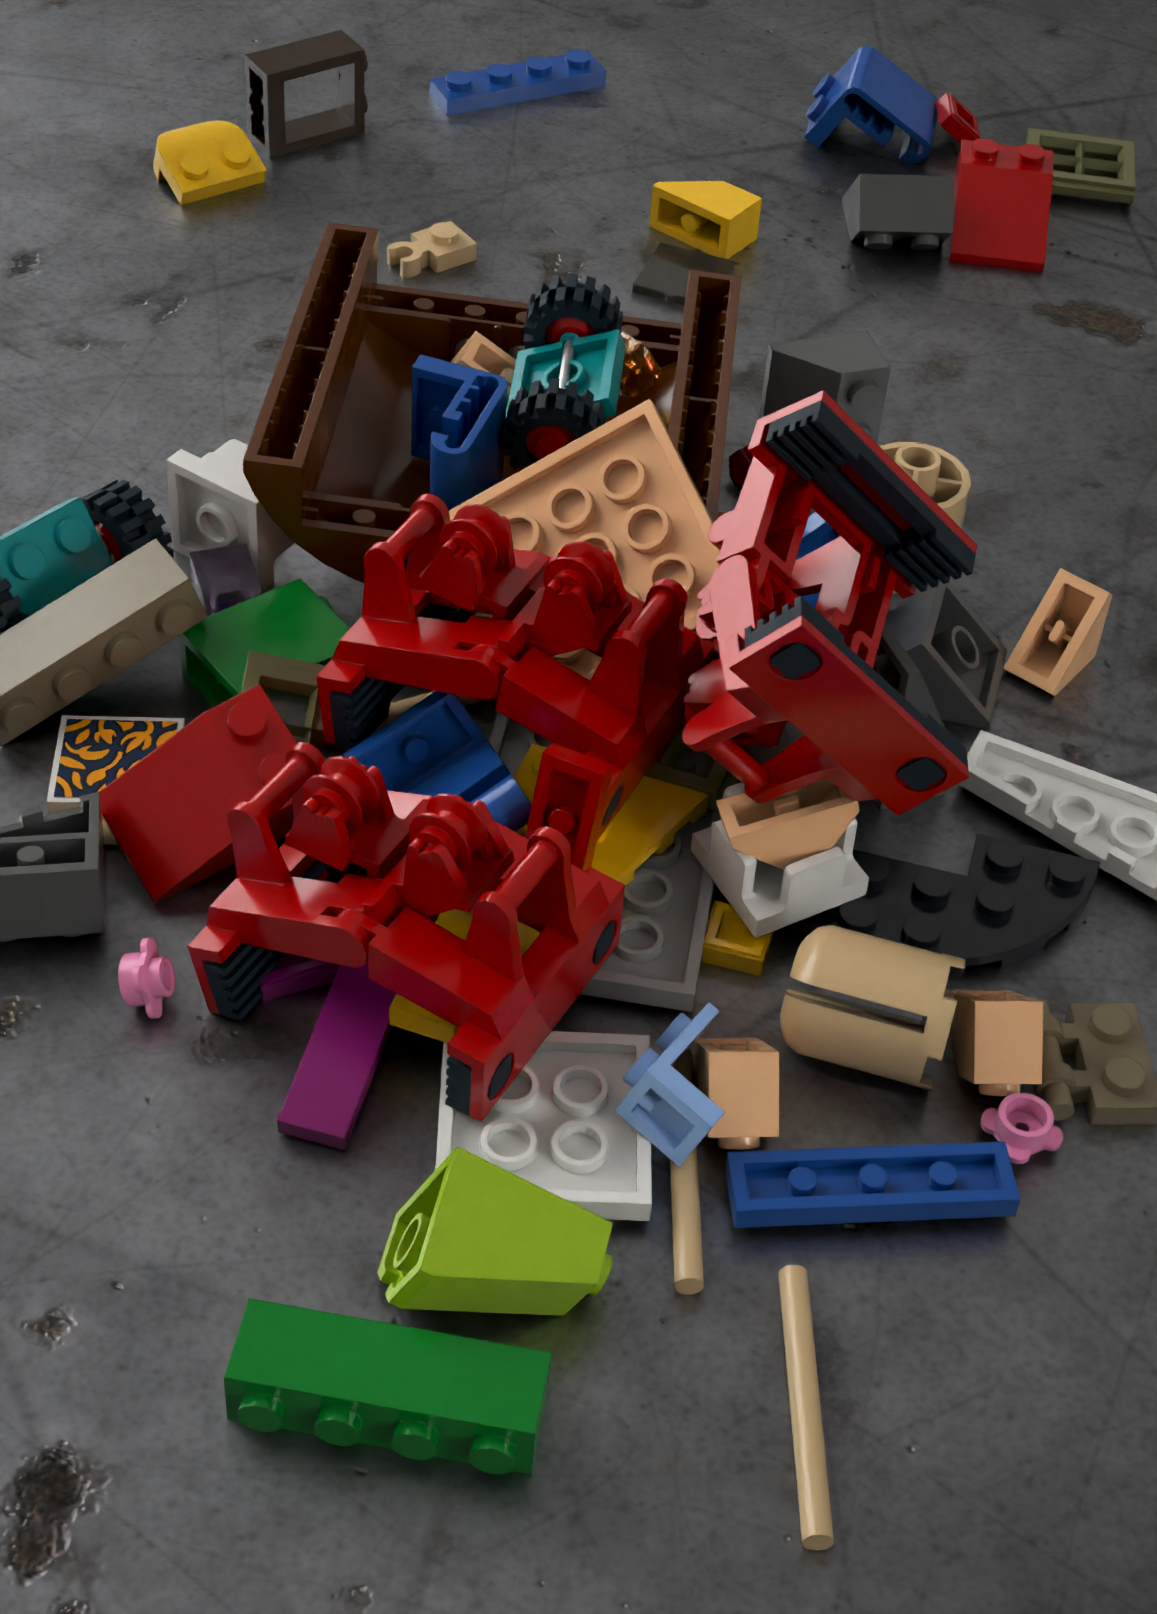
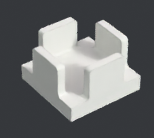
[166,439,295,593]
[691,782,869,938]

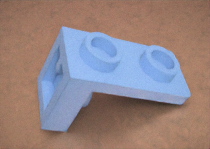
[614,1002,725,1166]

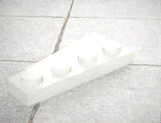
[958,730,1157,901]

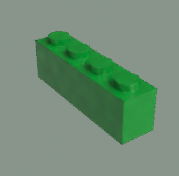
[224,1298,552,1475]

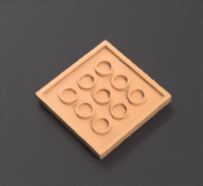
[449,399,720,680]

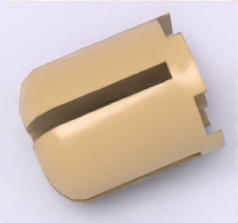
[780,925,966,1091]

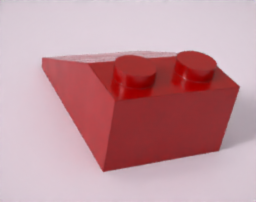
[949,138,1053,272]
[99,684,297,905]

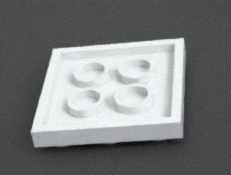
[435,1031,652,1221]

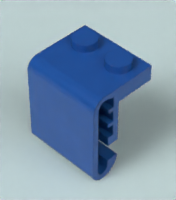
[804,46,938,163]
[411,354,507,511]
[343,691,532,832]

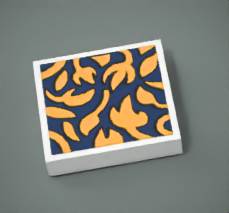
[46,715,185,815]

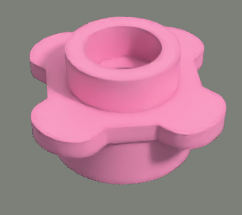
[118,937,175,1019]
[980,1093,1064,1164]

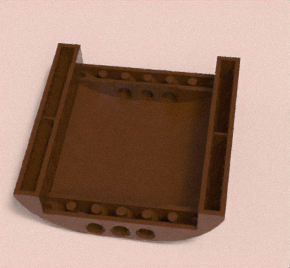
[243,222,741,583]

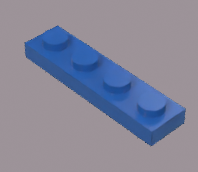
[429,50,607,116]
[724,1142,1021,1228]

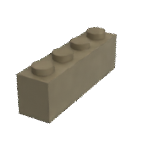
[0,538,208,746]

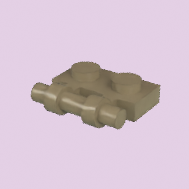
[1033,998,1157,1125]

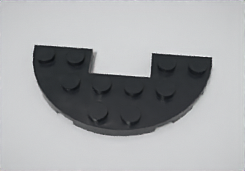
[797,833,1100,976]

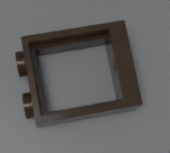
[244,30,368,159]

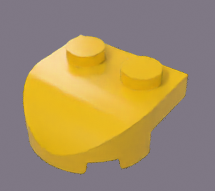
[153,120,267,205]

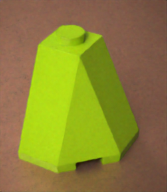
[377,1146,613,1316]

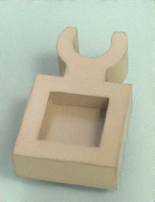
[387,221,477,278]

